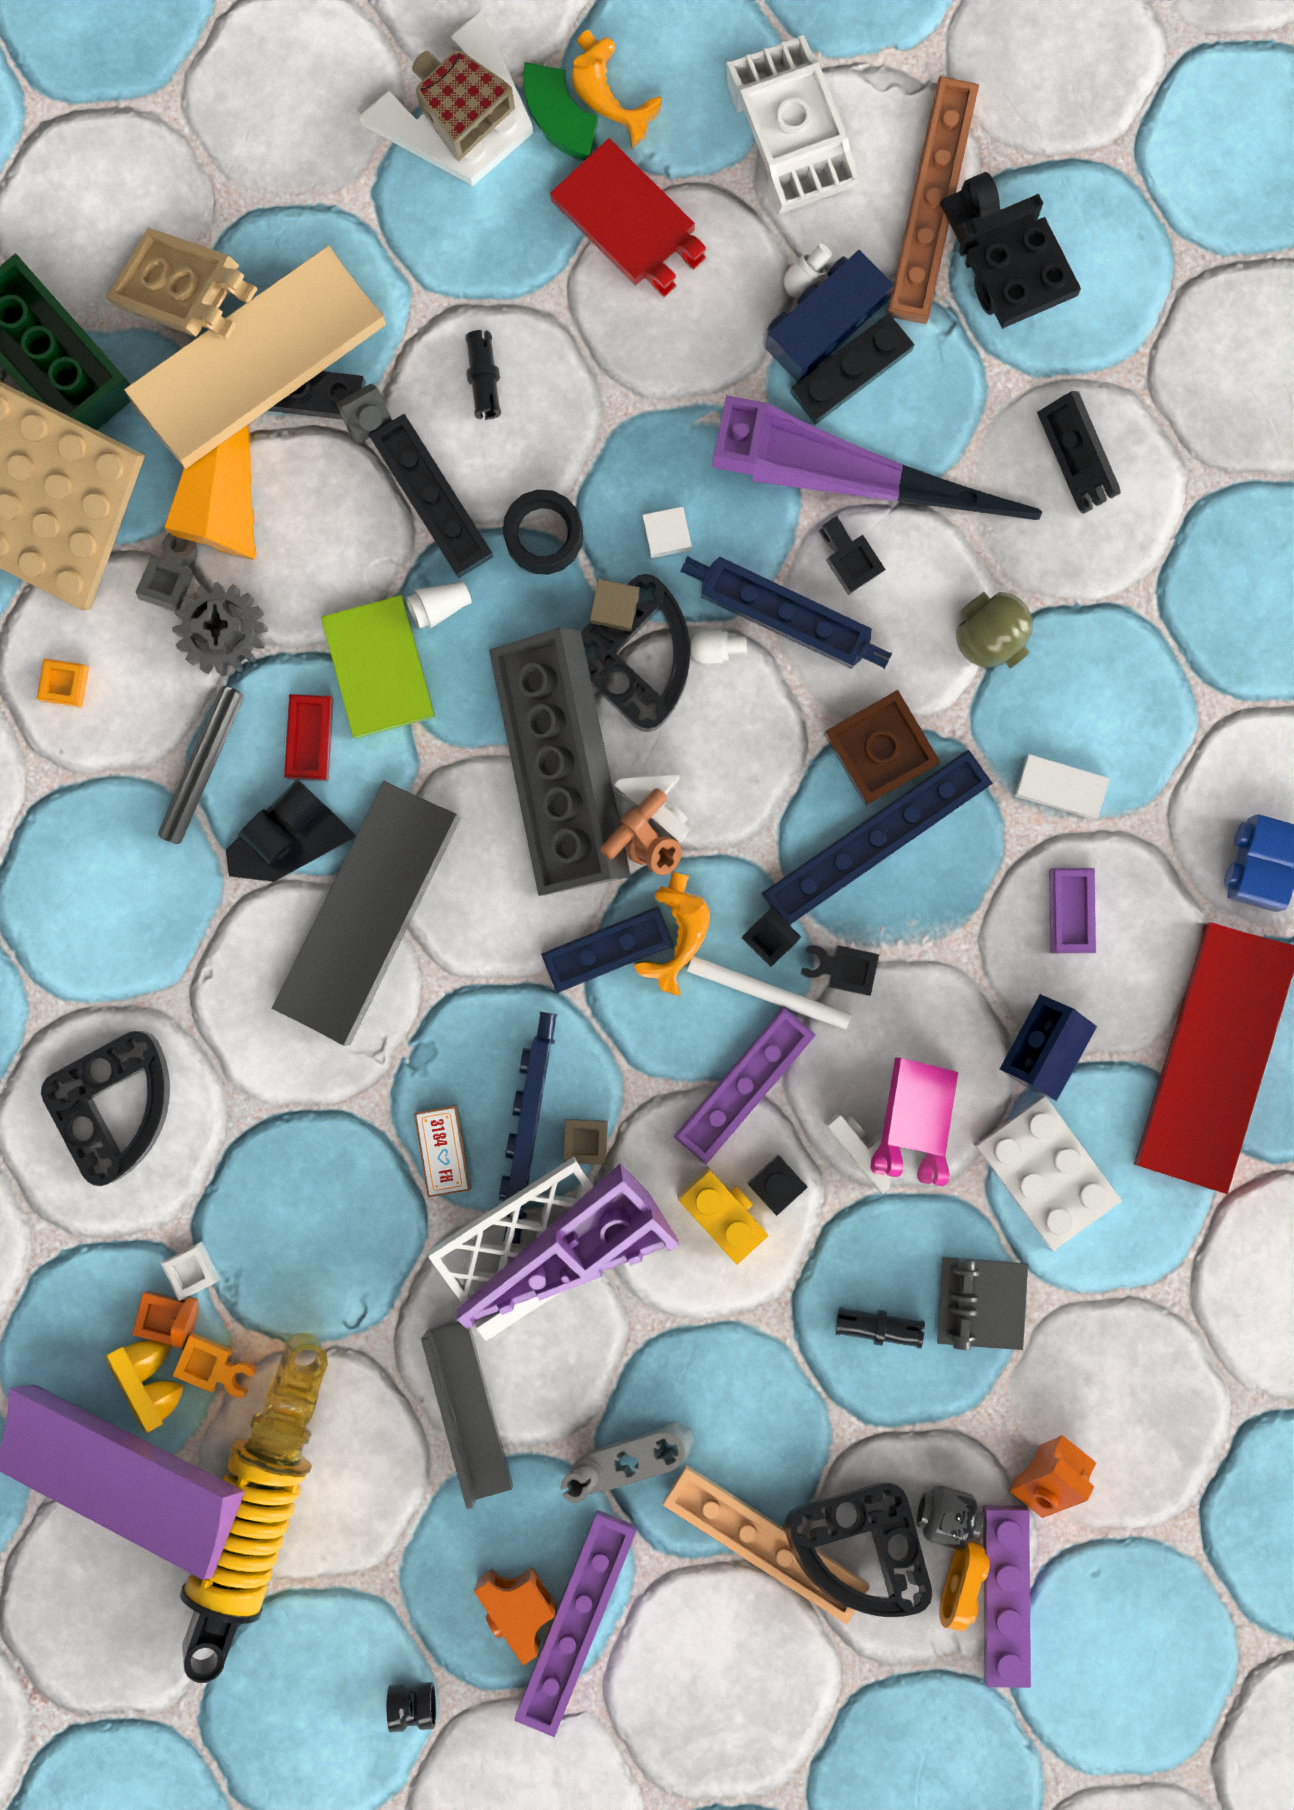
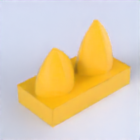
[103,1340,183,1433]

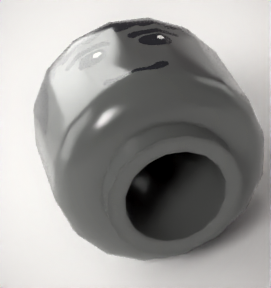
[916,1485,984,1550]

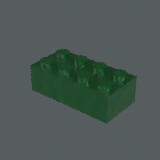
[0,253,131,430]

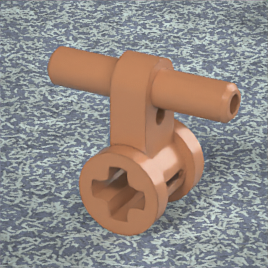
[600,788,682,875]

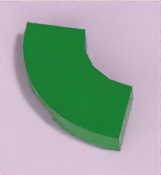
[523,62,598,161]

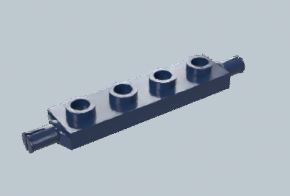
[680,556,892,669]
[499,1012,558,1244]

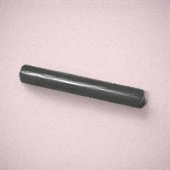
[158,686,244,844]

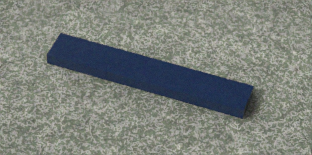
[761,749,993,925]

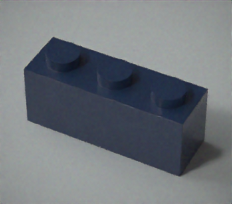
[765,249,894,382]

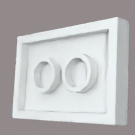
[974,1095,1122,1251]

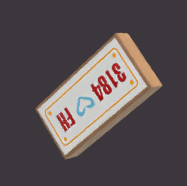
[414,1105,471,1198]

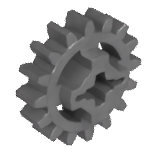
[172,582,268,676]

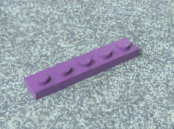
[514,1510,637,1737]

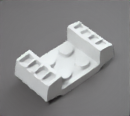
[726,35,860,215]

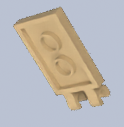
[106,228,258,339]

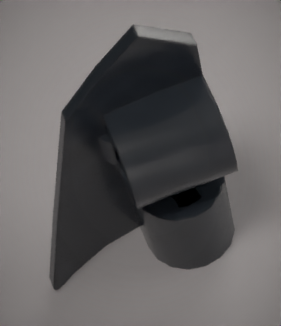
[226,779,355,882]

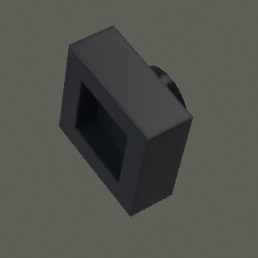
[741,907,801,967]
[747,1155,808,1216]

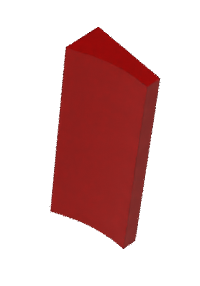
[1133,922,1294,1194]

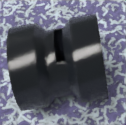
[386,1682,436,1732]

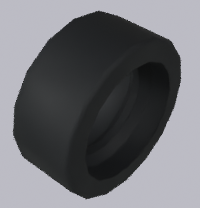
[503,489,583,575]

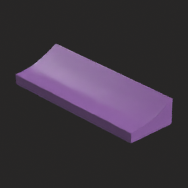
[0,1385,245,1580]

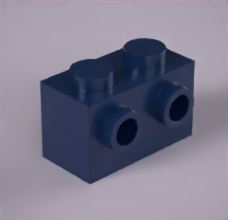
[999,994,1097,1101]

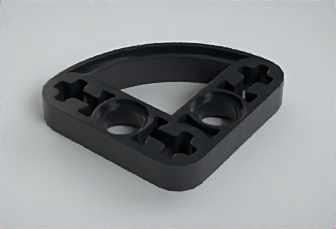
[581,574,690,732]
[41,1031,170,1186]
[784,1483,932,1617]

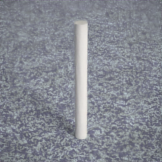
[687,956,851,1030]

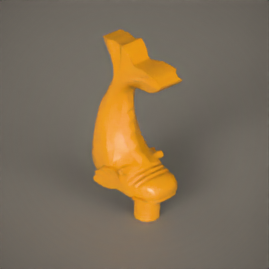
[572,30,662,149]
[633,871,710,996]

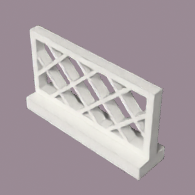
[427,1157,594,1341]

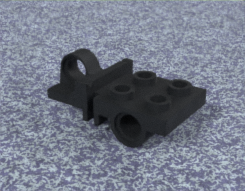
[940,172,1081,329]

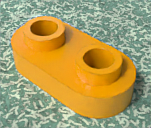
[939,1541,990,1632]

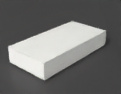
[1014,754,1110,820]

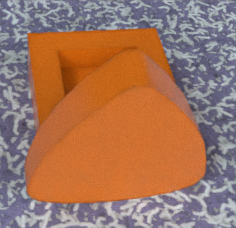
[132,1290,198,1350]

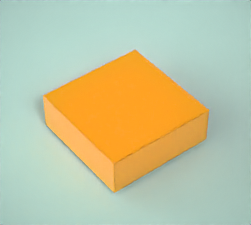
[36,658,89,708]

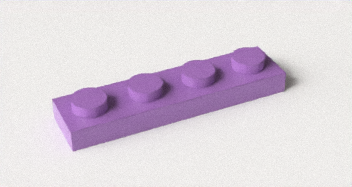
[983,1505,1031,1688]

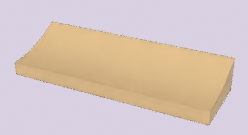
[124,245,386,469]

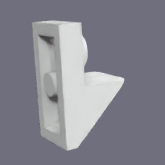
[614,774,689,843]
[824,1113,891,1194]

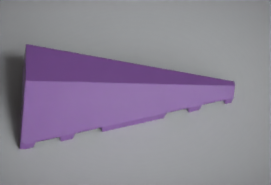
[457,1163,679,1329]

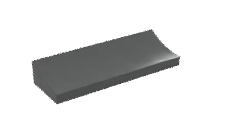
[489,627,631,896]
[271,781,461,1046]

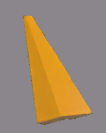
[164,424,257,560]

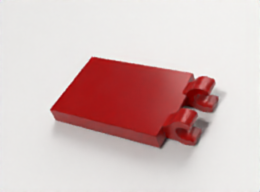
[550,138,706,298]

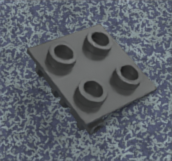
[937,1257,1028,1350]

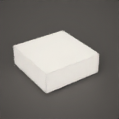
[642,506,692,559]
[160,1242,221,1301]

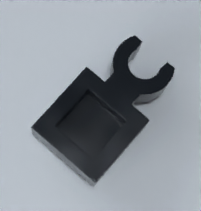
[800,945,880,996]

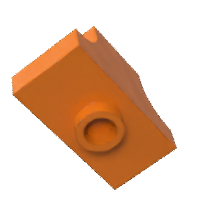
[1008,1435,1096,1518]
[474,1567,556,1666]

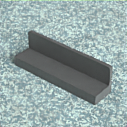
[421,1321,513,1509]

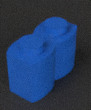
[1224,814,1294,912]

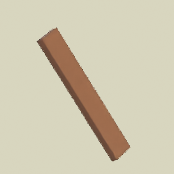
[886,76,979,324]

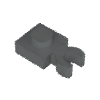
[135,533,197,611]

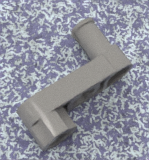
[560,1421,695,1503]

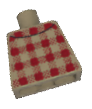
[412,50,515,162]

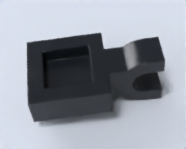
[818,516,886,595]

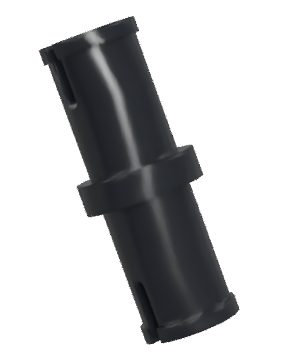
[465,330,501,420]
[835,1307,925,1349]

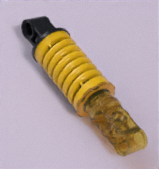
[180,1333,328,1683]

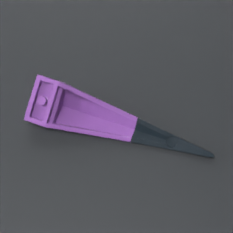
[712,395,1042,520]

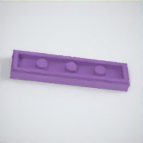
[673,1007,816,1164]

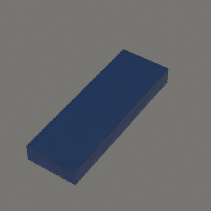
[541,906,674,993]

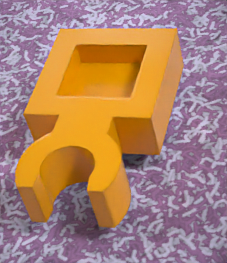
[172,1333,257,1398]

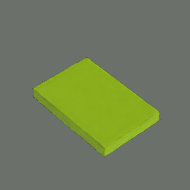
[321,595,436,739]

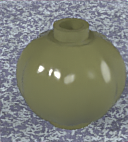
[956,592,1033,668]

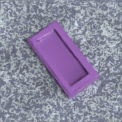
[1049,868,1096,953]

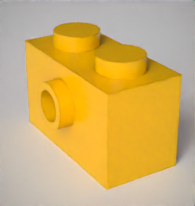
[677,1167,769,1265]

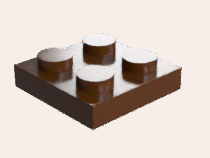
[824,690,940,806]

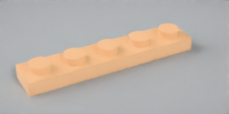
[663,1464,870,1625]

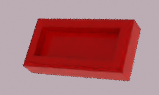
[284,694,334,781]

